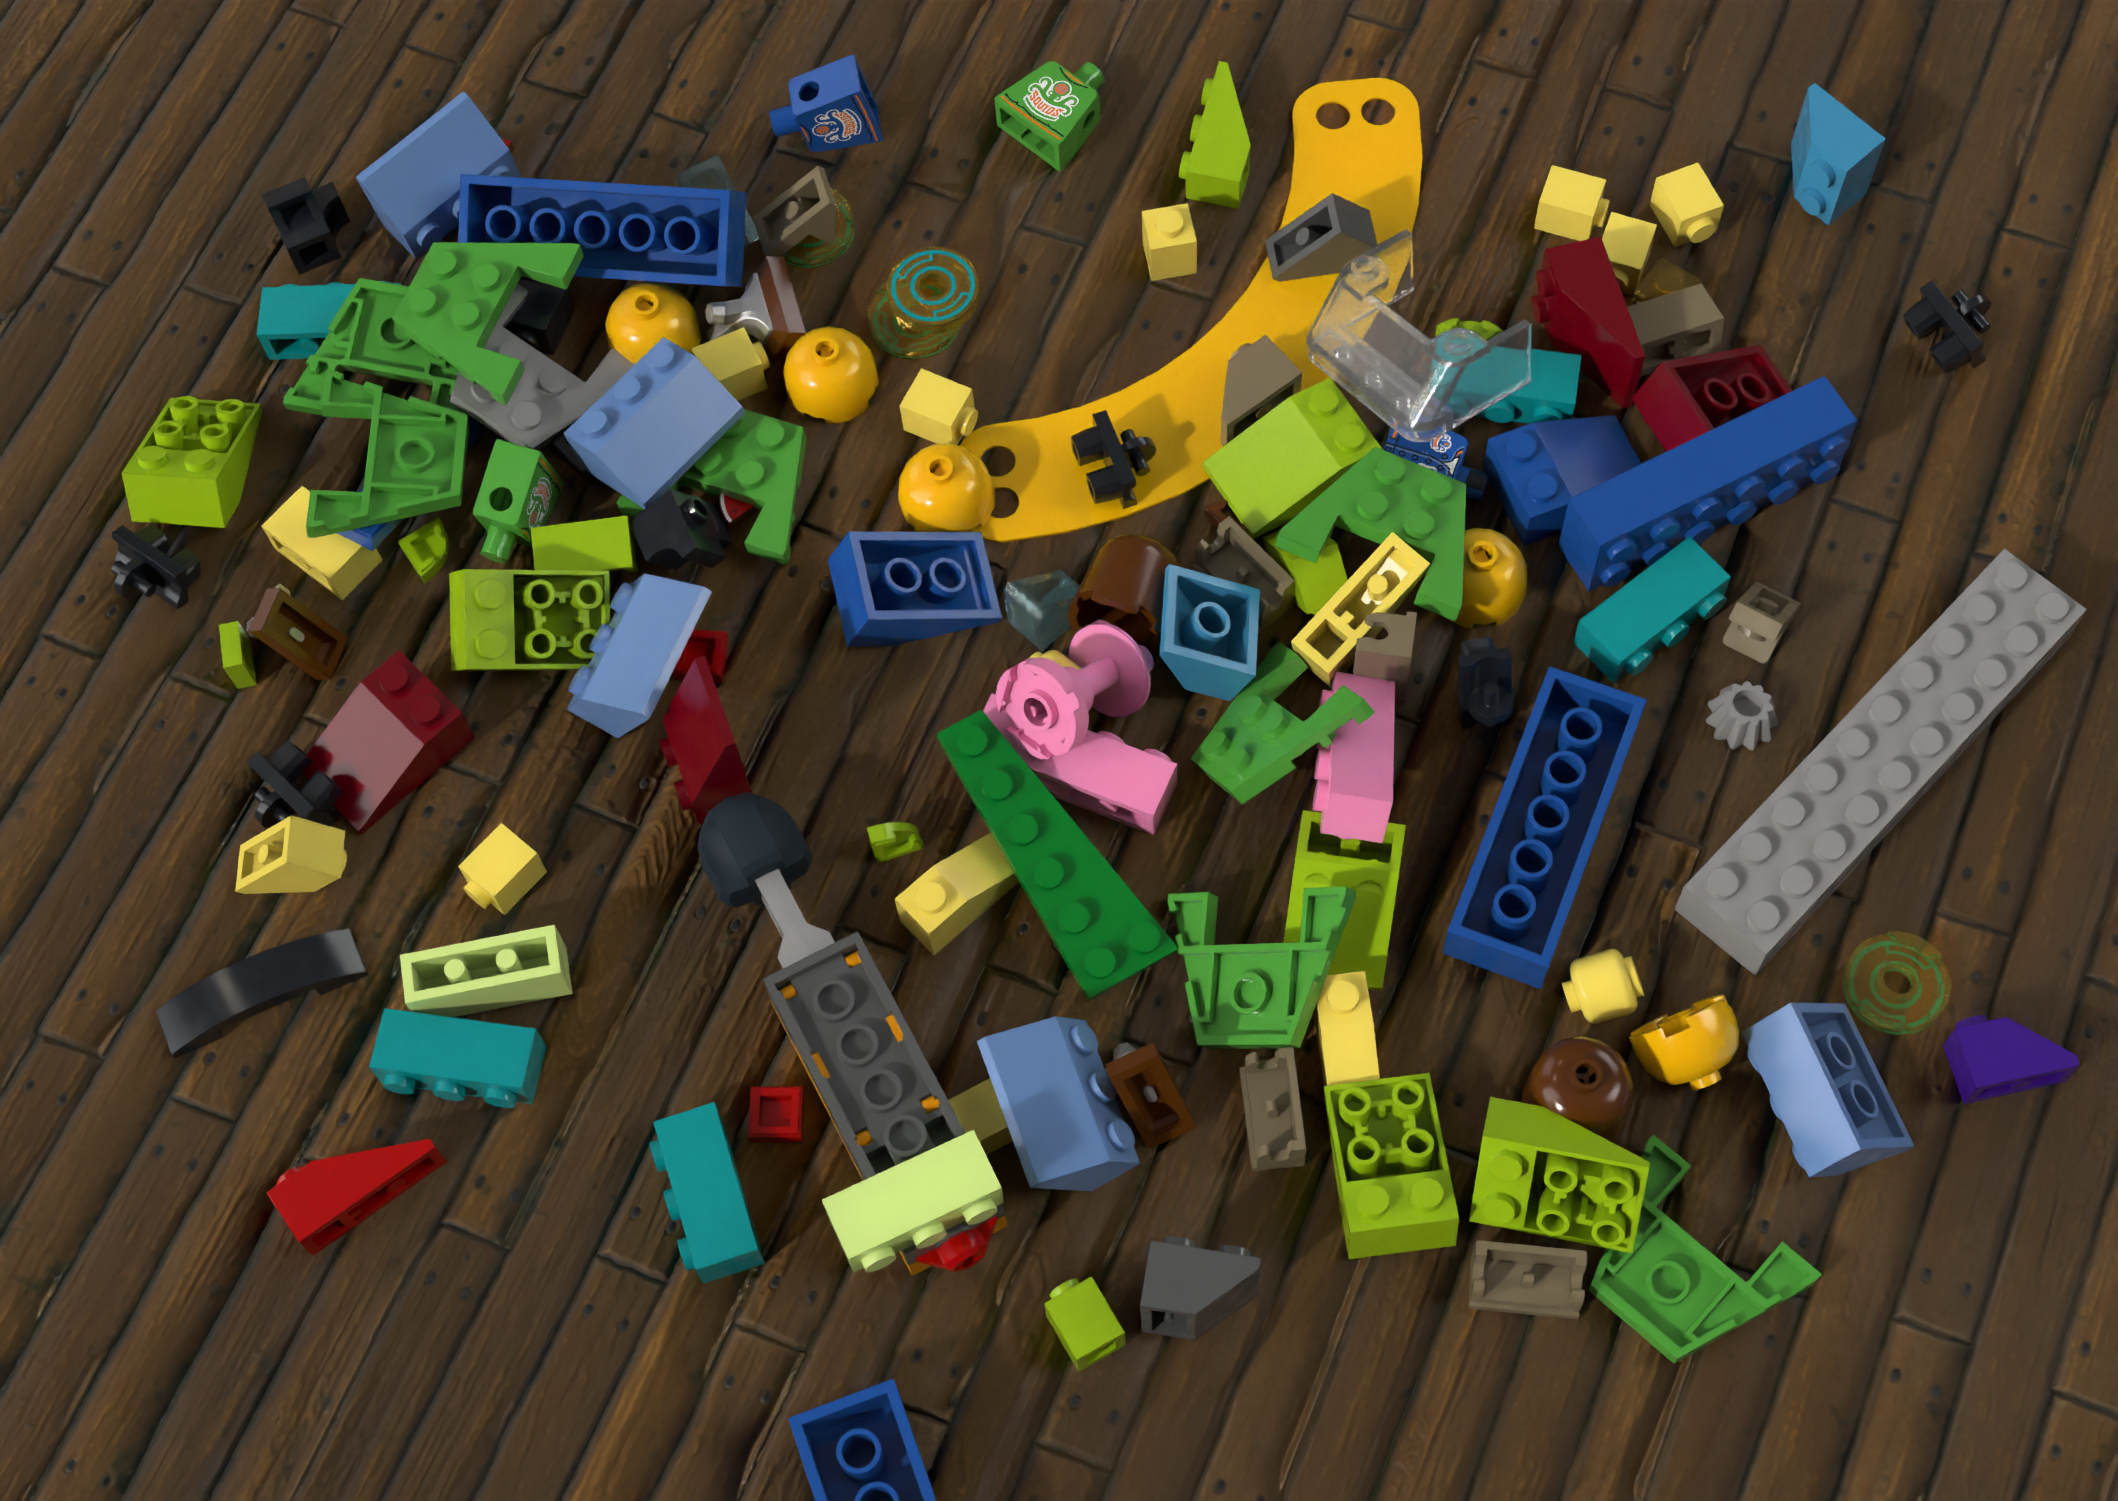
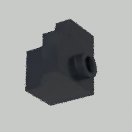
[262,177,351,275]
[629,489,732,570]

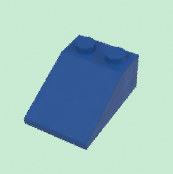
[1483,415,1642,546]
[828,531,1002,647]

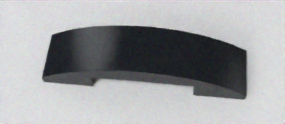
[156,928,368,1058]

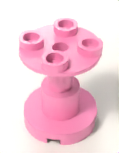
[996,620,1154,759]

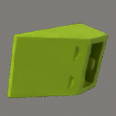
[122,396,262,528]
[449,569,610,671]
[1283,810,1406,991]
[1324,1073,1459,1259]
[1469,1097,1650,1253]

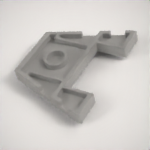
[450,284,635,451]

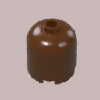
[1067,534,1181,656]
[1521,1036,1633,1143]

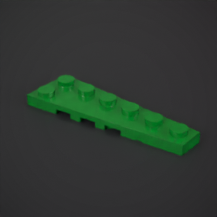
[936,709,1178,1002]

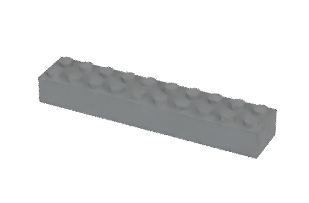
[1674,548,2087,976]

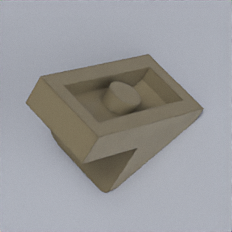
[753,166,836,257]
[1723,581,1801,663]

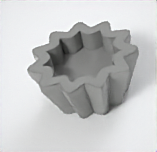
[1705,681,1779,751]

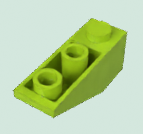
[1179,61,1251,209]

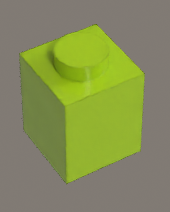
[1044,1276,1126,1372]

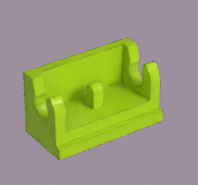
[531,516,638,573]

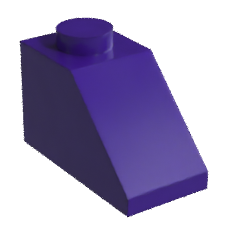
[1943,1015,2080,1104]

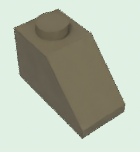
[1221,335,1302,446]

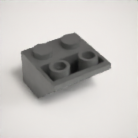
[1140,1236,1261,1341]

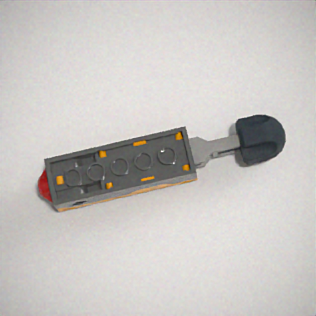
[698,792,1007,1276]

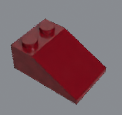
[1531,236,1645,409]
[1631,345,1792,452]
[302,650,475,835]
[659,655,752,825]

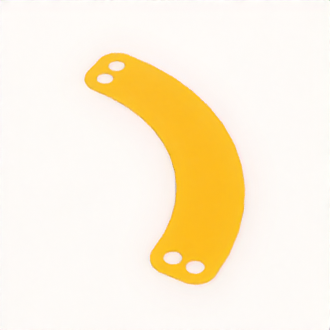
[960,78,1422,542]

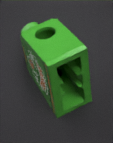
[994,61,1105,172]
[473,439,565,564]

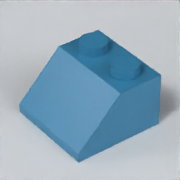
[1791,82,1886,226]
[1160,564,1260,701]

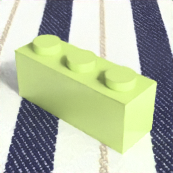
[400,925,573,1017]
[822,1130,1004,1273]

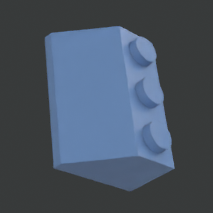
[356,91,521,259]
[563,337,745,509]
[566,573,712,738]
[1741,1003,1915,1177]
[977,1016,1140,1191]

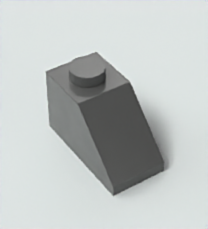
[1265,193,1378,282]

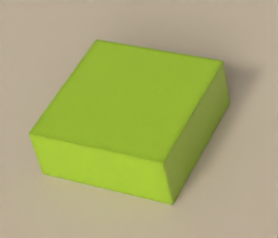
[219,621,257,689]

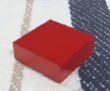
[672,629,729,683]
[748,1086,805,1143]

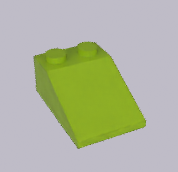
[1202,377,1382,539]

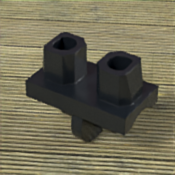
[1903,280,1992,373]
[1071,410,1156,509]
[111,524,201,610]
[1458,636,1513,729]
[247,740,343,828]

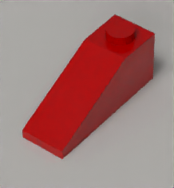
[266,1139,447,1256]

